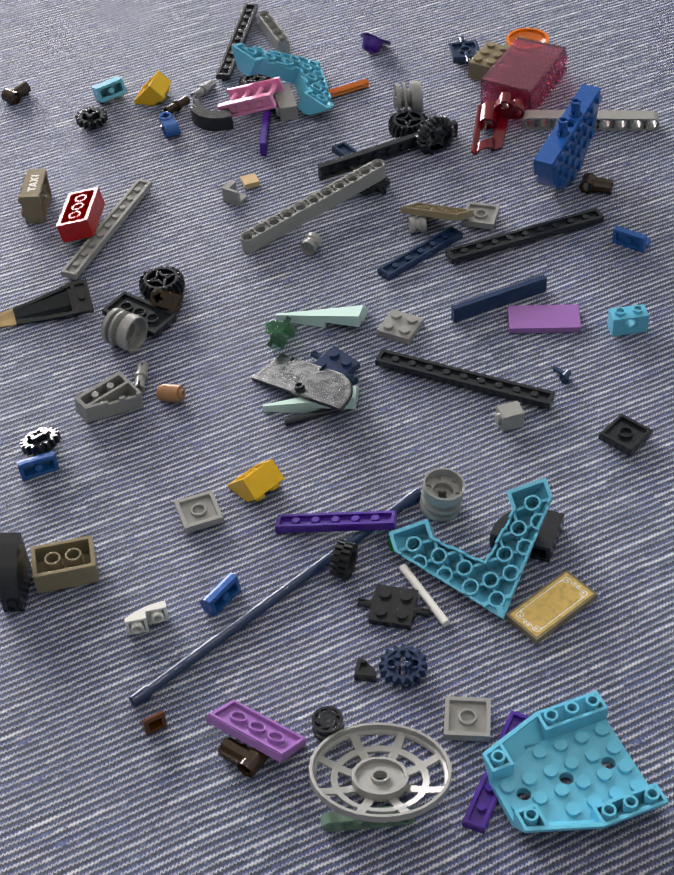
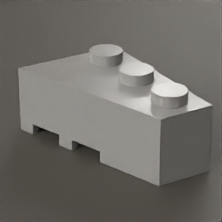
[74,371,143,423]

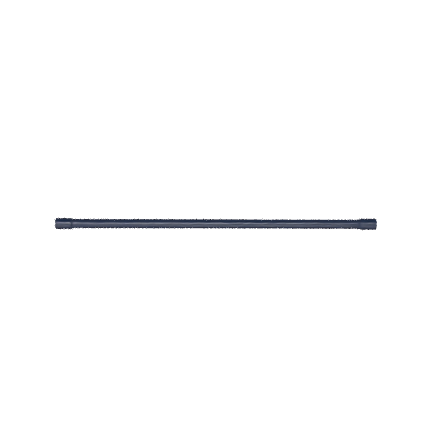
[128,488,422,708]

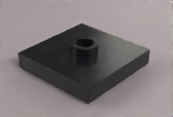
[598,414,653,456]

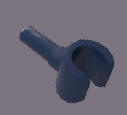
[552,366,572,384]

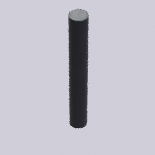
[284,408,340,426]

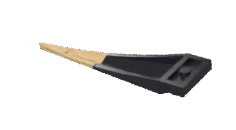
[0,279,94,328]

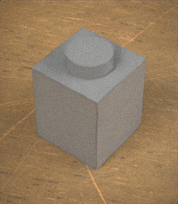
[494,401,525,432]

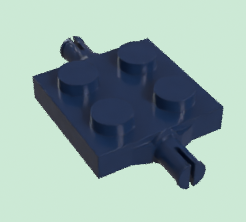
[449,36,480,66]
[311,346,360,385]

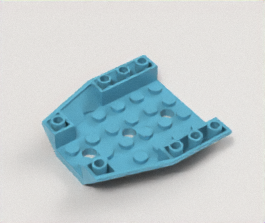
[482,691,669,833]

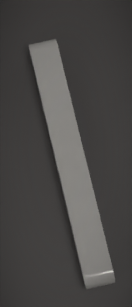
[522,110,659,131]

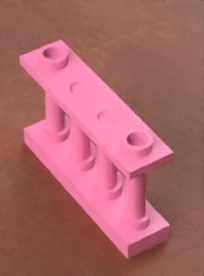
[217,77,285,117]

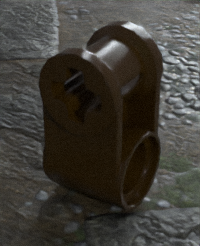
[150,288,184,312]

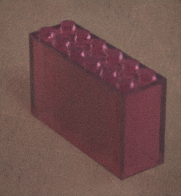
[481,37,568,110]

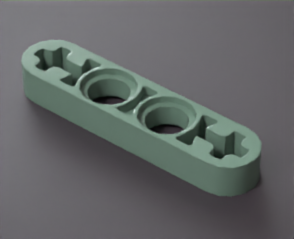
[320,806,415,832]

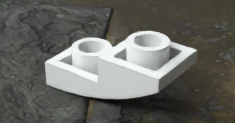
[124,601,169,635]

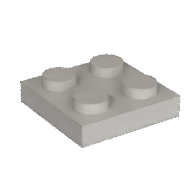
[461,201,500,230]
[377,309,424,345]
[174,490,224,534]
[444,696,491,742]

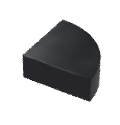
[354,658,376,683]

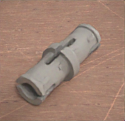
[190,79,216,100]
[134,361,149,393]

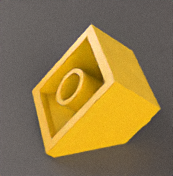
[133,70,172,106]
[227,459,285,502]

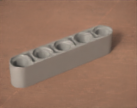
[258,11,290,54]

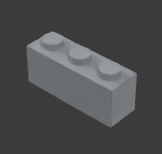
[273,83,298,122]

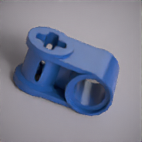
[159,112,181,138]

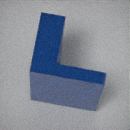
[612,226,651,253]

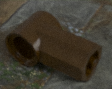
[1,81,31,105]
[579,173,614,194]
[218,737,267,778]

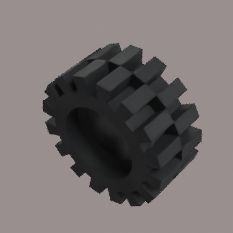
[329,539,359,580]

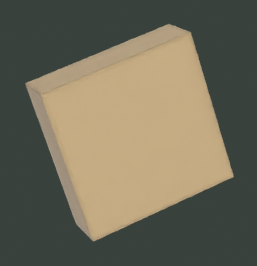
[240,173,260,189]

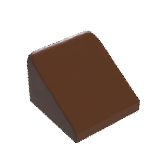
[140,710,167,735]

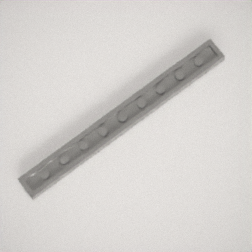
[61,179,153,280]

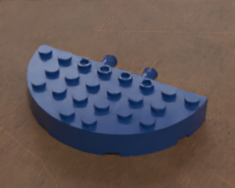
[533,84,602,190]

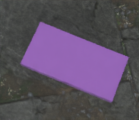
[507,304,581,333]
[206,699,307,763]

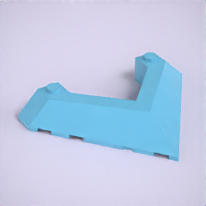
[231,43,334,115]
[389,477,553,620]

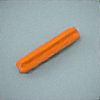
[328,79,369,98]

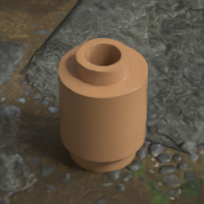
[157,384,186,403]

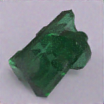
[265,316,297,348]

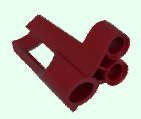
[471,92,525,155]

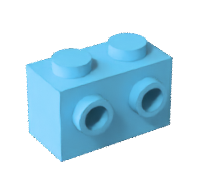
[91,76,127,103]

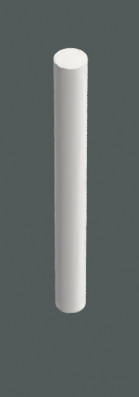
[399,564,450,627]

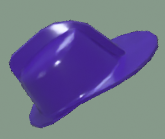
[360,33,391,54]

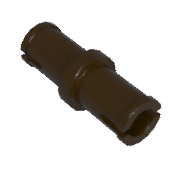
[163,96,190,113]

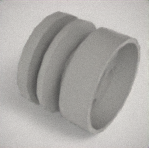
[393,81,423,113]
[101,308,148,352]
[419,468,465,522]

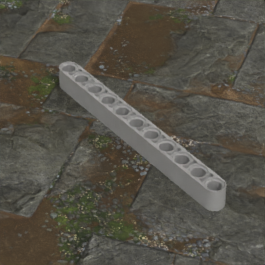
[240,159,386,253]

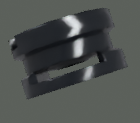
[311,706,344,742]

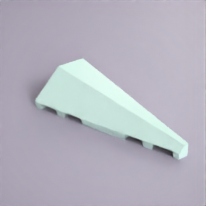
[275,305,368,328]
[263,386,359,413]

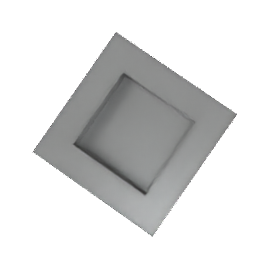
[222,180,247,206]

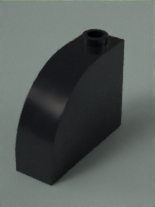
[490,510,564,563]
[0,532,33,612]

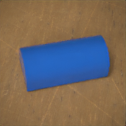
[16,450,59,481]
[200,573,241,617]

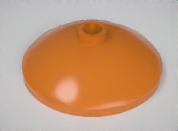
[506,28,549,54]

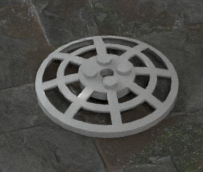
[309,722,452,823]

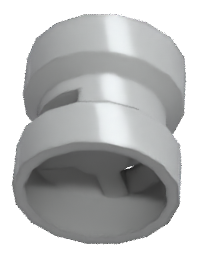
[409,216,427,234]
[300,232,322,255]

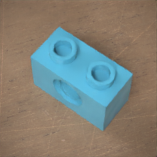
[607,304,649,337]

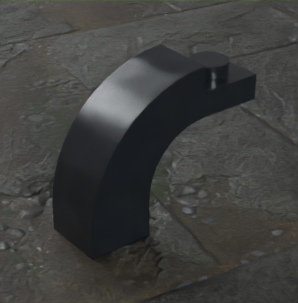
[190,98,234,131]

